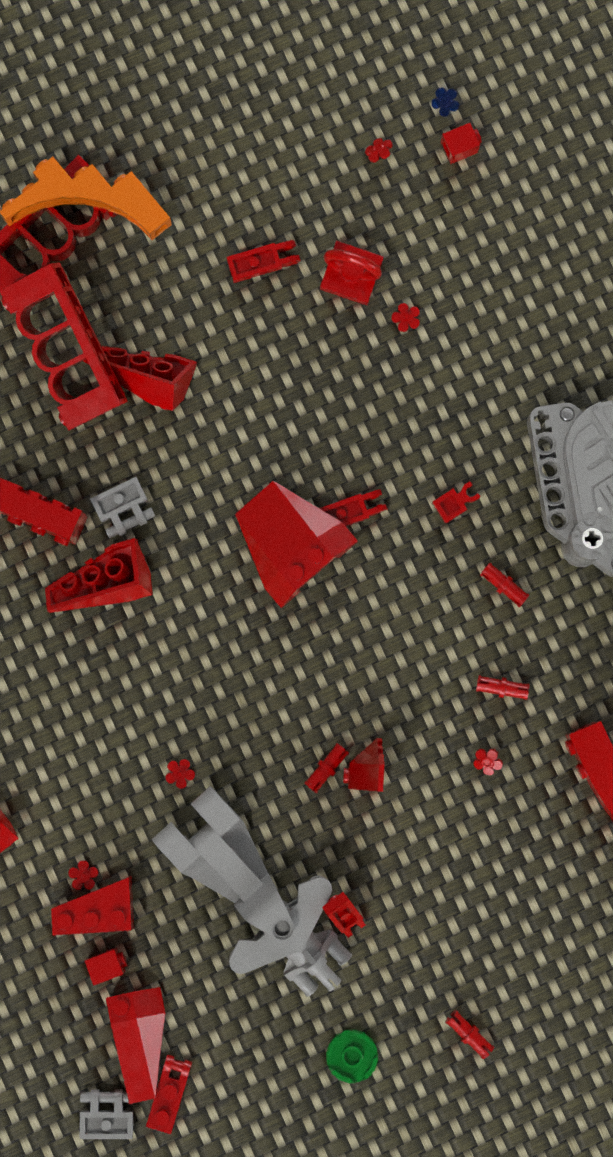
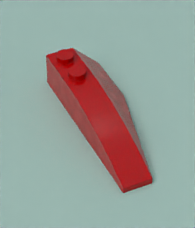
[564,721,613,820]

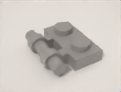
[90,477,155,538]
[80,1089,134,1139]

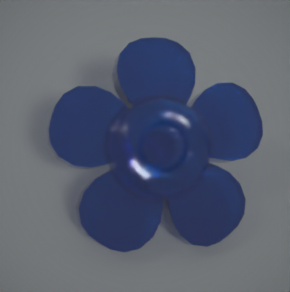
[432,87,460,117]

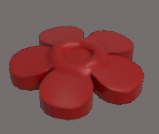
[365,138,393,163]
[391,303,420,332]
[473,748,503,775]
[165,759,195,789]
[68,860,98,890]

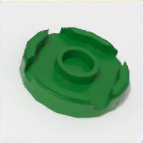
[326,1029,378,1083]

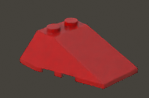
[235,481,358,608]

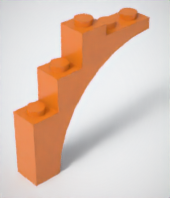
[0,157,172,240]

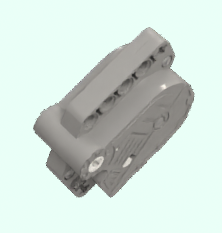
[527,400,613,577]

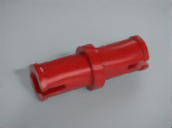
[480,562,530,608]
[476,675,530,700]
[304,743,349,794]
[445,1010,494,1059]

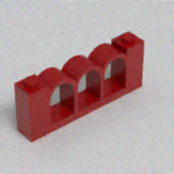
[0,155,118,290]
[0,262,128,431]

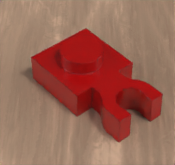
[432,481,481,524]

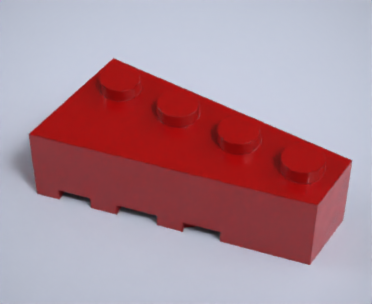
[0,478,88,546]

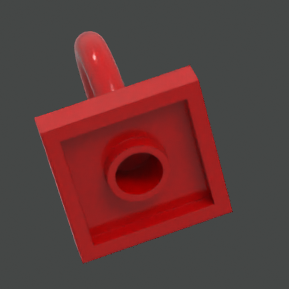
[320,240,384,305]

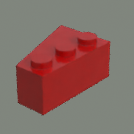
[51,875,134,935]

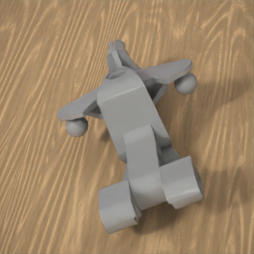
[152,786,352,997]

